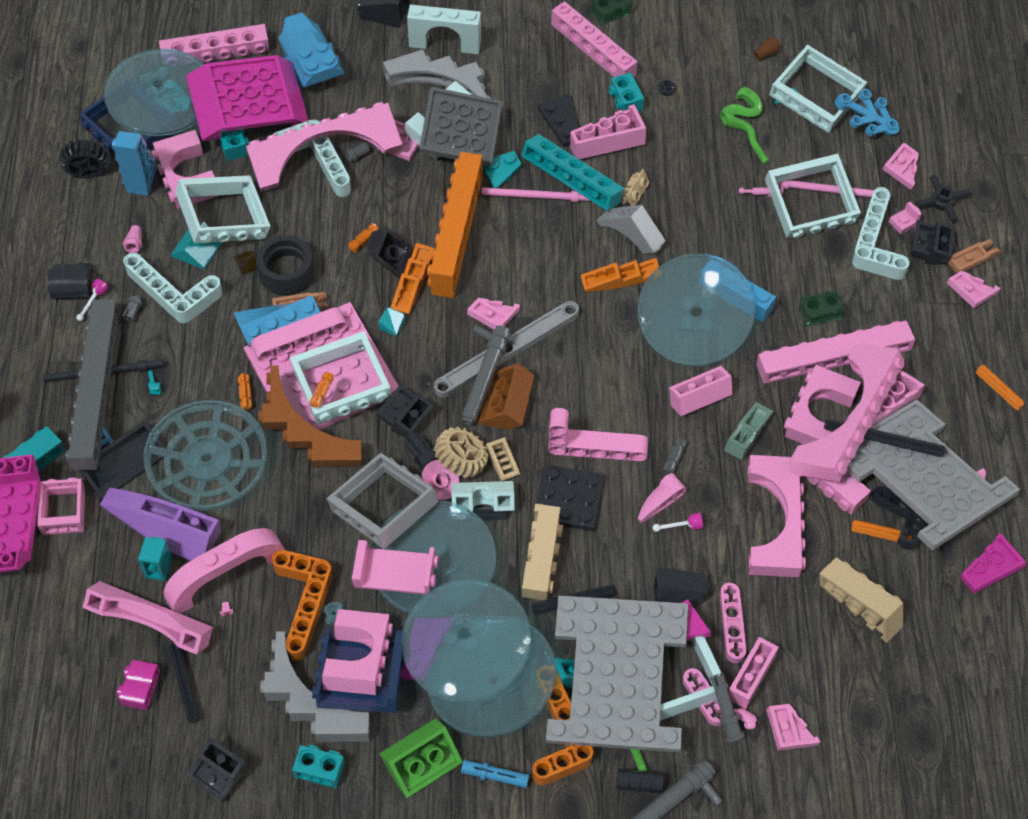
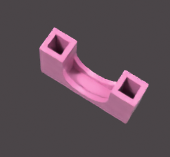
[152,130,220,209]
[784,365,861,444]
[322,609,393,695]

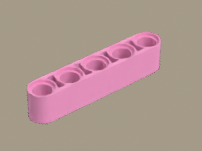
[251,307,348,362]

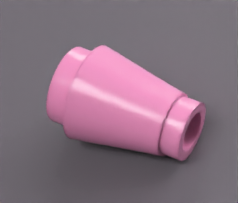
[123,225,142,253]

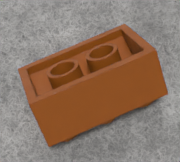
[478,363,534,430]

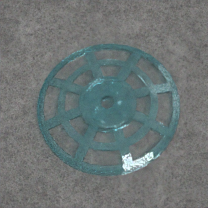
[143,400,267,510]

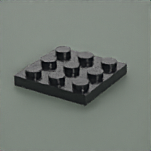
[533,464,604,531]

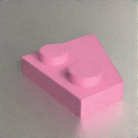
[882,142,918,190]
[947,271,1001,308]
[467,298,520,329]
[766,704,820,751]

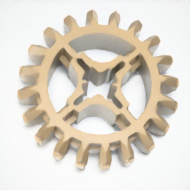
[434,426,489,478]

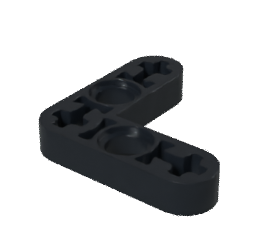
[872,486,927,550]

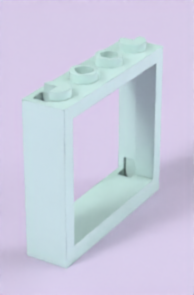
[769,45,867,133]
[765,154,861,238]
[175,176,270,244]
[290,331,391,424]
[660,636,728,721]

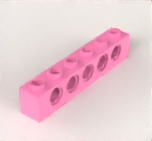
[551,1,637,77]
[159,24,270,69]

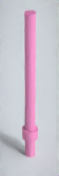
[766,180,874,198]
[482,188,590,202]

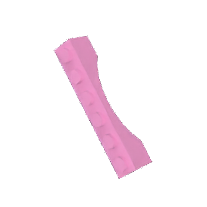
[83,581,213,654]

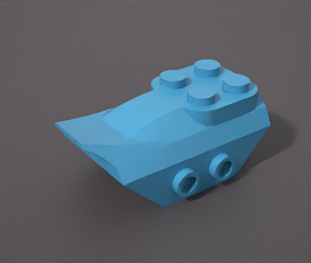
[278,12,345,87]

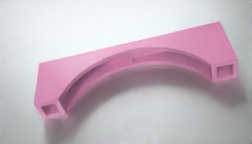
[246,102,402,192]
[790,343,904,482]

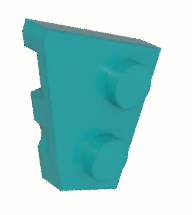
[482,151,522,188]

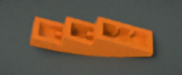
[391,243,434,315]
[581,258,662,292]

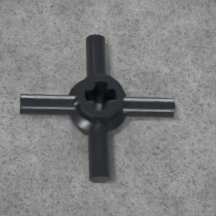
[916,174,971,222]

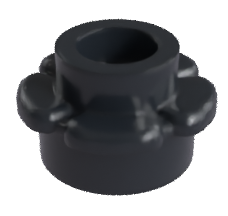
[658,79,676,96]

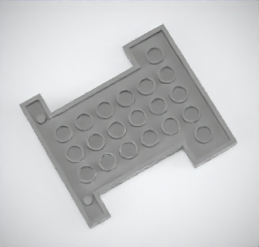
[846,399,1020,551]
[546,596,688,752]

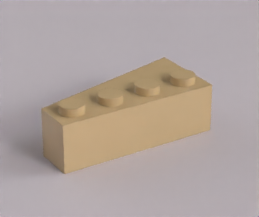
[522,504,563,600]
[819,558,903,643]

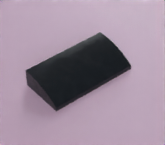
[78,420,169,499]

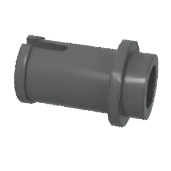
[345,142,370,162]
[122,296,142,322]

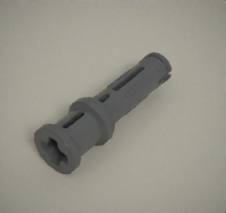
[710,673,745,742]

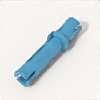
[461,759,529,788]

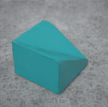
[378,307,405,336]

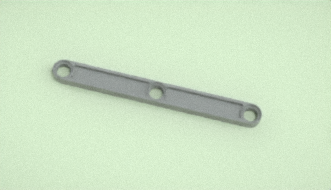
[434,301,579,398]

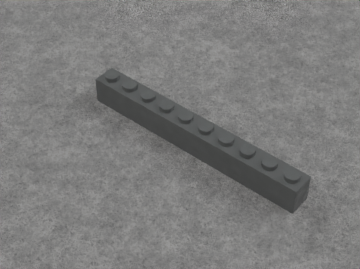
[66,299,120,470]

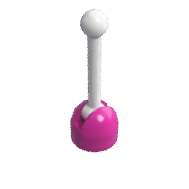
[77,279,109,321]
[652,512,703,532]

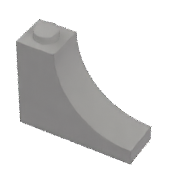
[596,205,666,254]

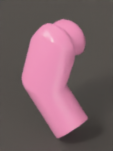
[734,708,757,729]

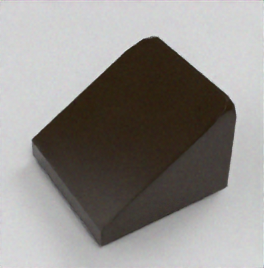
[234,250,257,275]

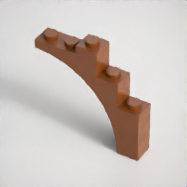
[258,365,361,467]

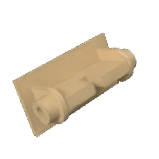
[621,169,649,206]

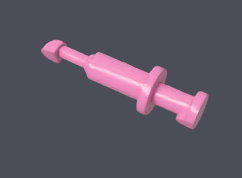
[739,187,783,197]

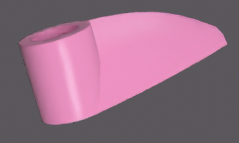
[638,473,687,523]

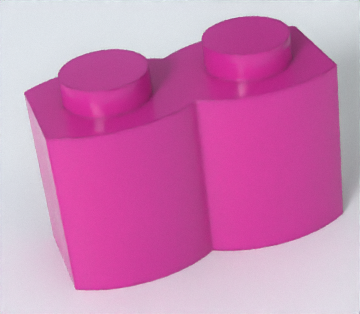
[117,660,160,710]

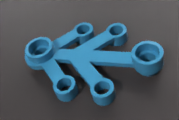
[835,89,900,137]

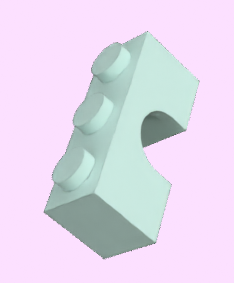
[452,481,514,512]

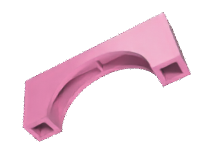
[748,455,805,577]

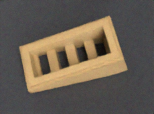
[485,437,520,481]

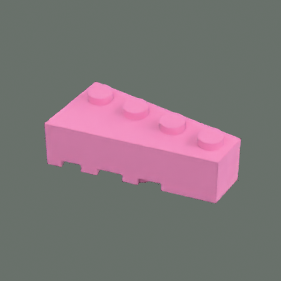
[846,370,925,426]

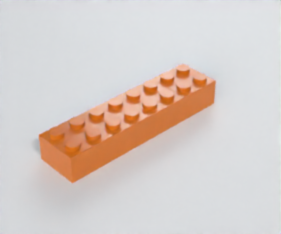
[427,152,483,298]

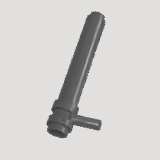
[461,325,511,426]
[631,760,723,819]

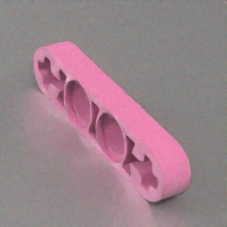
[720,583,746,663]

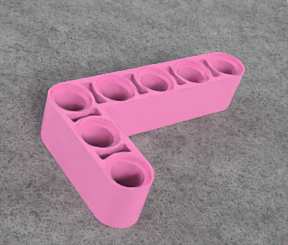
[548,408,648,461]

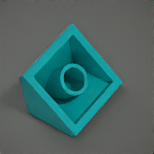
[171,222,223,270]

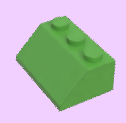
[379,718,463,798]

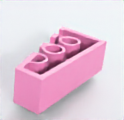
[570,104,646,159]

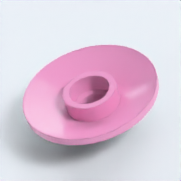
[421,460,459,500]

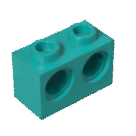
[608,73,644,112]
[219,129,249,161]
[292,745,345,789]

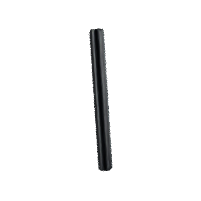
[824,418,946,457]

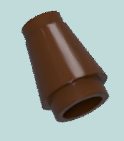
[754,36,781,61]

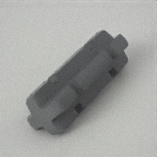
[663,437,687,474]

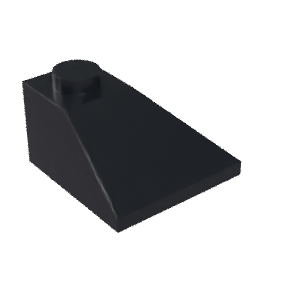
[366,227,413,279]

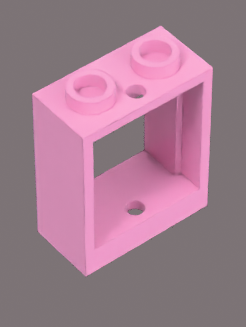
[38,478,85,535]

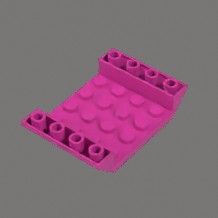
[186,55,308,141]
[0,454,41,572]

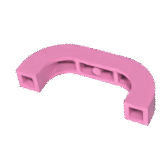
[164,528,285,614]

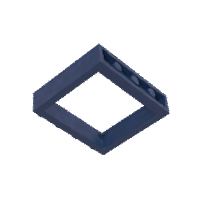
[79,79,179,158]

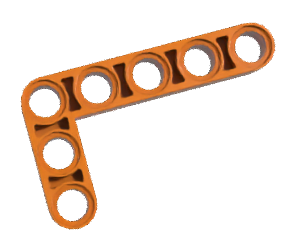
[272,550,333,661]
[532,666,593,786]

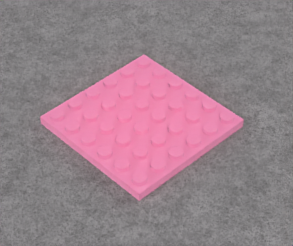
[244,302,398,430]

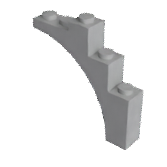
[383,50,491,99]
[260,632,370,742]

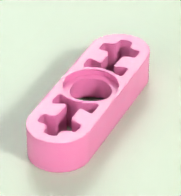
[683,668,722,726]

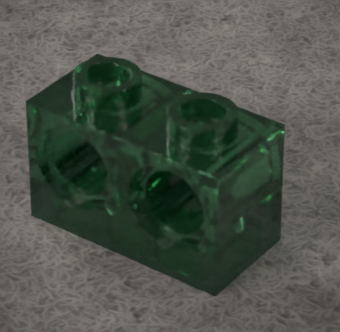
[591,0,632,25]
[798,290,845,327]

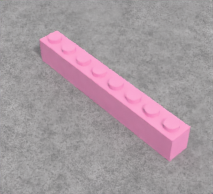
[756,321,915,384]

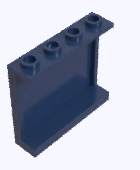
[312,626,405,713]

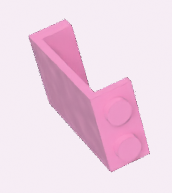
[352,540,439,595]

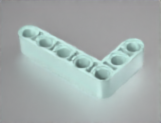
[273,120,351,197]
[852,187,909,280]
[124,253,223,323]

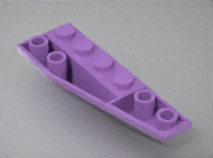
[100,488,221,561]

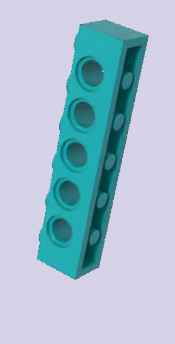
[522,134,625,211]

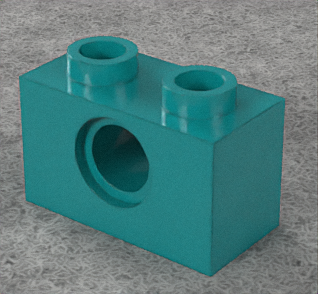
[138,537,172,581]

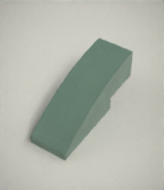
[724,402,773,460]

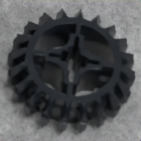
[59,139,111,179]

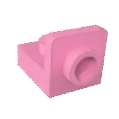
[889,202,921,234]

